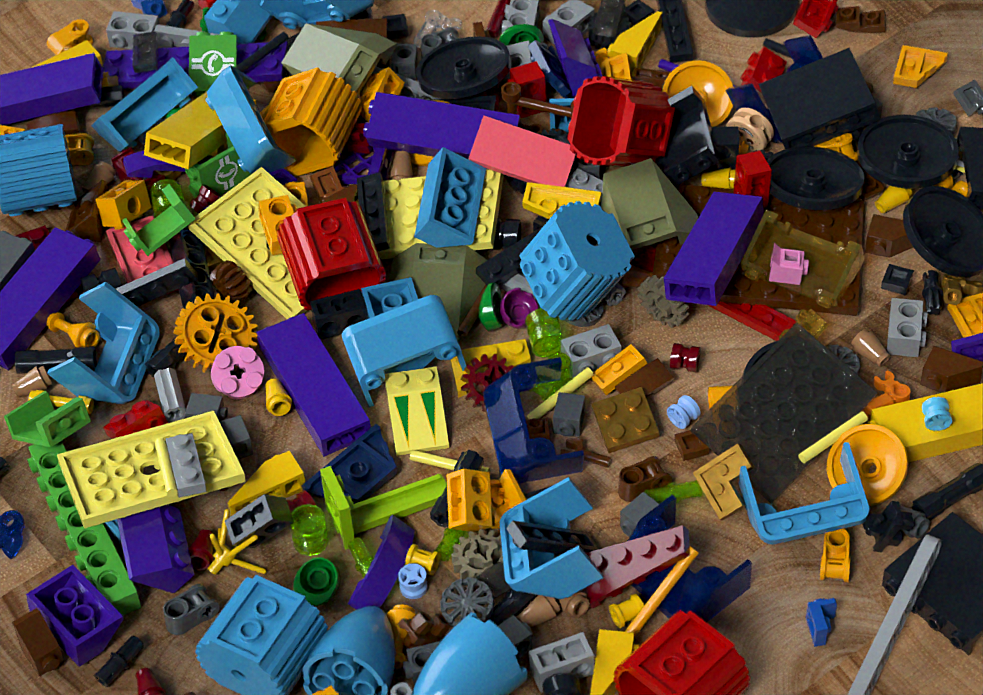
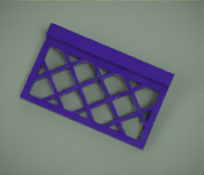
[333,115,395,184]

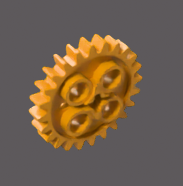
[173,293,258,373]

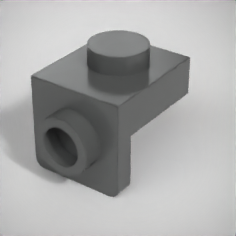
[953,80,983,117]

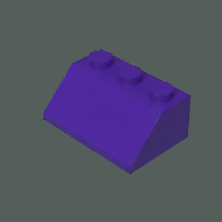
[548,19,602,97]
[117,505,194,593]
[26,565,123,667]

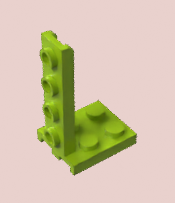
[320,466,447,550]

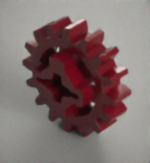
[460,354,519,412]

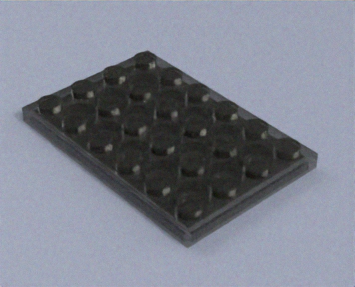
[690,323,878,504]

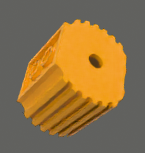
[262,67,362,176]

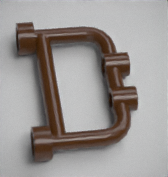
[501,82,574,134]

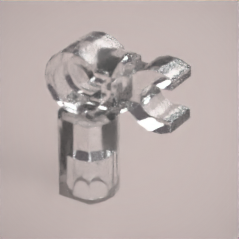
[414,10,462,48]

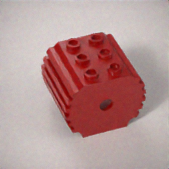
[567,76,675,167]
[277,198,386,311]
[613,610,750,695]

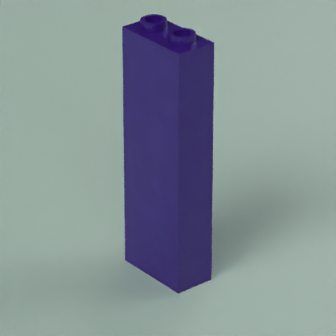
[0,53,103,125]
[363,92,522,159]
[664,192,764,306]
[0,227,101,370]
[256,313,371,457]

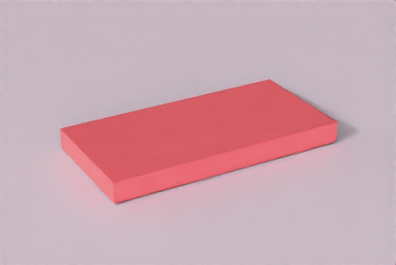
[468,116,576,187]
[106,215,179,295]

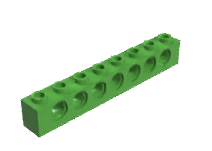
[27,441,141,616]

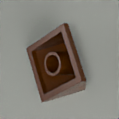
[65,179,109,242]

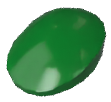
[499,24,544,46]
[478,283,502,331]
[293,557,341,606]

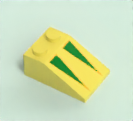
[385,366,449,456]

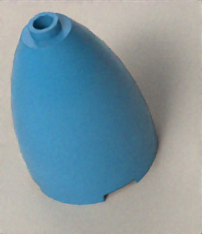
[303,606,396,695]
[412,613,527,695]

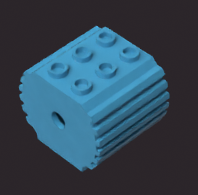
[0,124,77,216]
[519,201,635,321]
[195,575,328,695]

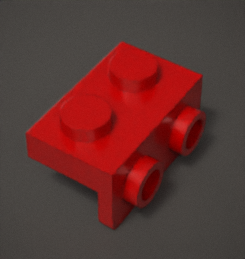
[793,0,839,38]
[740,46,787,93]
[103,400,168,439]

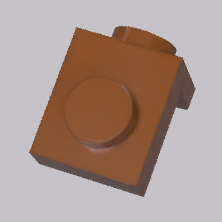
[309,166,346,203]

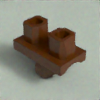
[397,611,451,649]

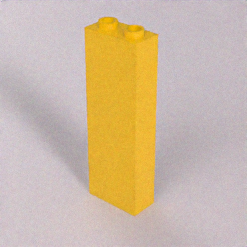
[144,92,256,169]
[868,383,983,462]

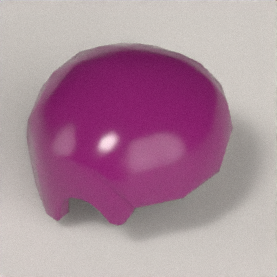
[499,288,539,329]

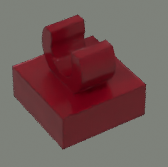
[346,123,373,154]

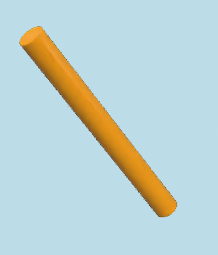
[625,546,699,637]

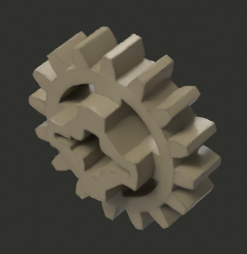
[637,275,689,328]
[451,529,505,584]

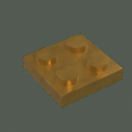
[591,387,660,453]

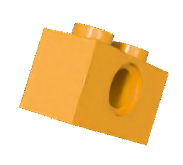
[95,180,152,230]

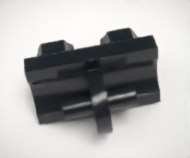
[862,500,914,552]

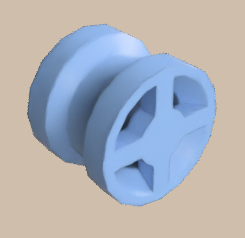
[667,395,701,429]
[398,563,428,599]

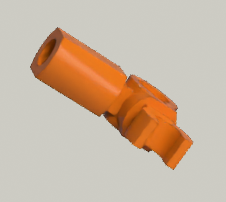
[862,370,910,421]

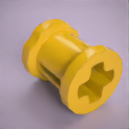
[405,544,441,576]
[609,593,644,629]

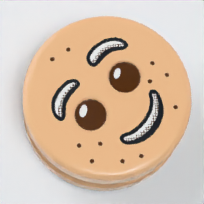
[726,107,774,152]

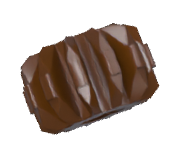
[210,260,253,304]

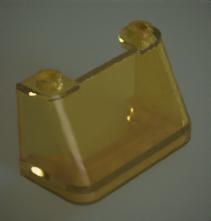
[740,210,865,308]

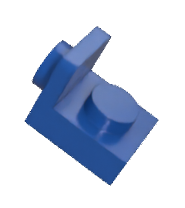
[131,0,167,18]
[805,598,837,647]

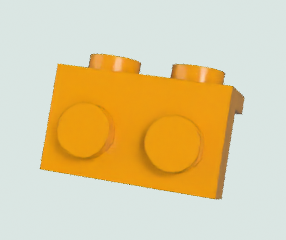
[490,469,526,529]

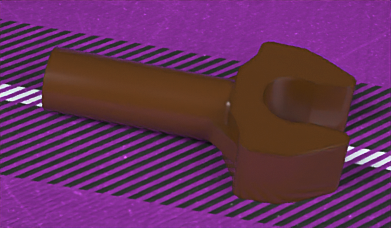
[560,438,611,468]

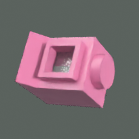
[769,243,809,285]

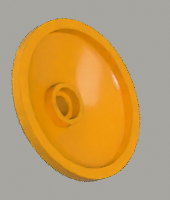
[662,60,734,127]
[827,424,908,506]

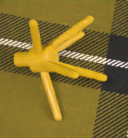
[207,509,267,575]

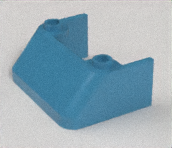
[259,0,375,30]
[91,57,198,152]
[206,65,296,174]
[47,282,160,404]
[342,295,466,408]
[739,442,869,544]
[499,477,603,599]

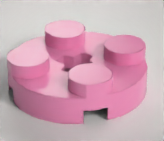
[211,346,264,399]

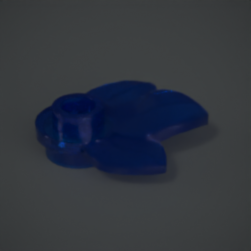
[0,510,25,560]

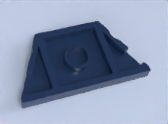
[528,40,575,99]
[302,424,397,504]

